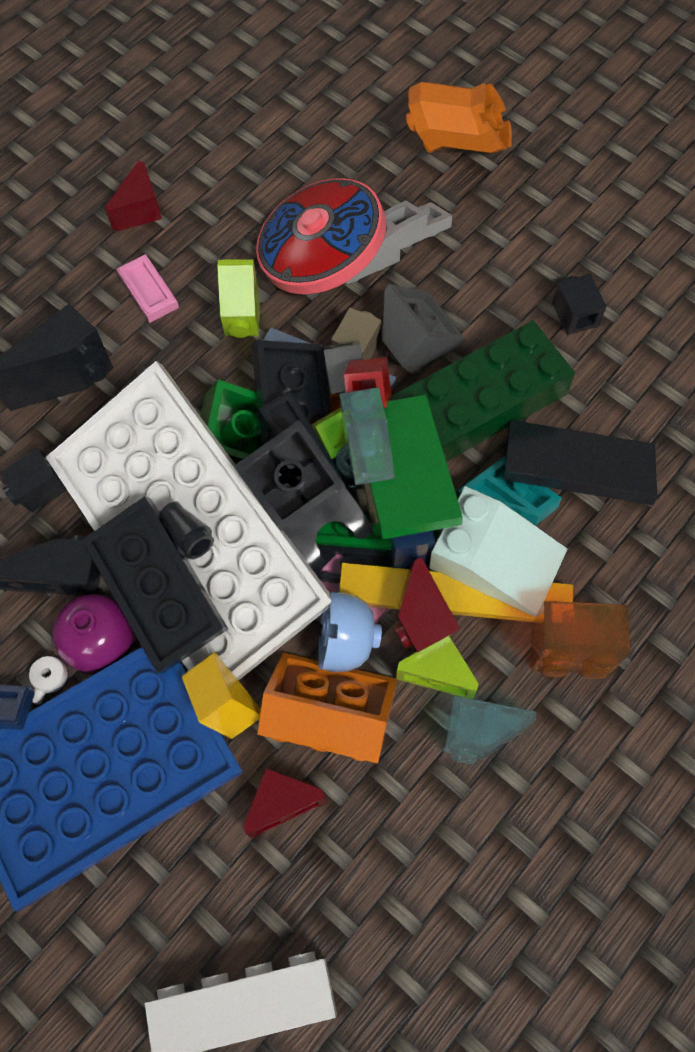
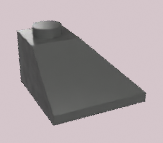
[382,284,466,367]

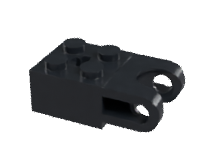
[234,420,373,574]

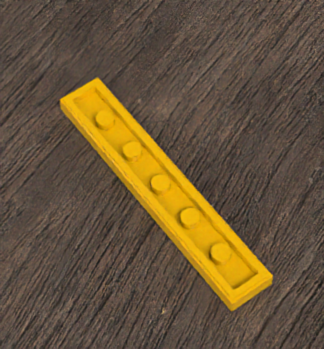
[339,563,573,625]

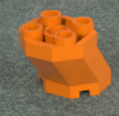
[406,82,512,153]

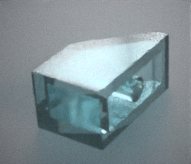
[340,387,395,485]
[443,696,537,764]

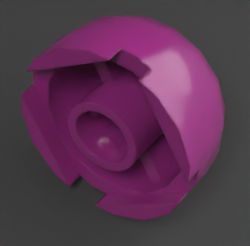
[52,594,135,675]

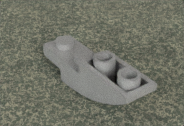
[345,200,452,284]

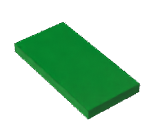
[352,395,463,539]

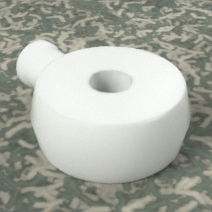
[29,656,68,705]

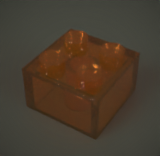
[531,601,630,679]

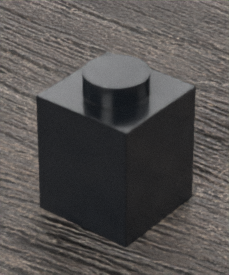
[552,273,607,335]
[0,448,67,513]

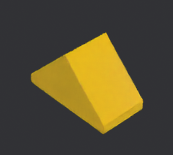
[182,651,261,739]

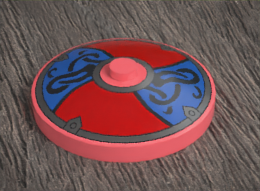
[256,178,386,294]

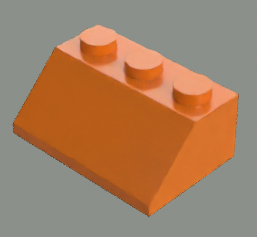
[257,652,398,764]

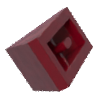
[104,160,162,231]
[243,768,327,839]

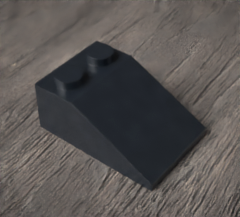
[0,304,113,411]

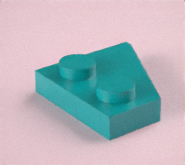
[456,457,562,526]

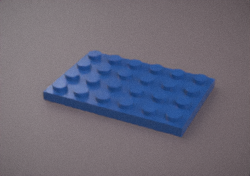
[0,647,243,912]

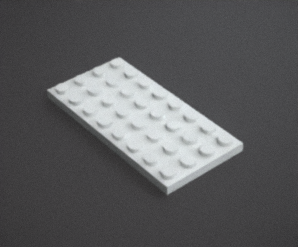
[46,361,332,681]

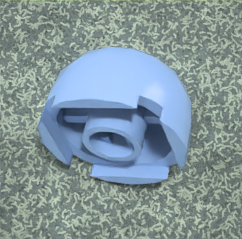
[318,591,382,672]

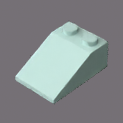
[429,486,567,618]

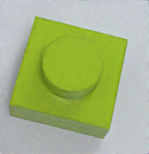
[311,408,359,459]

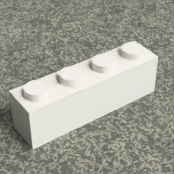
[145,951,337,1052]

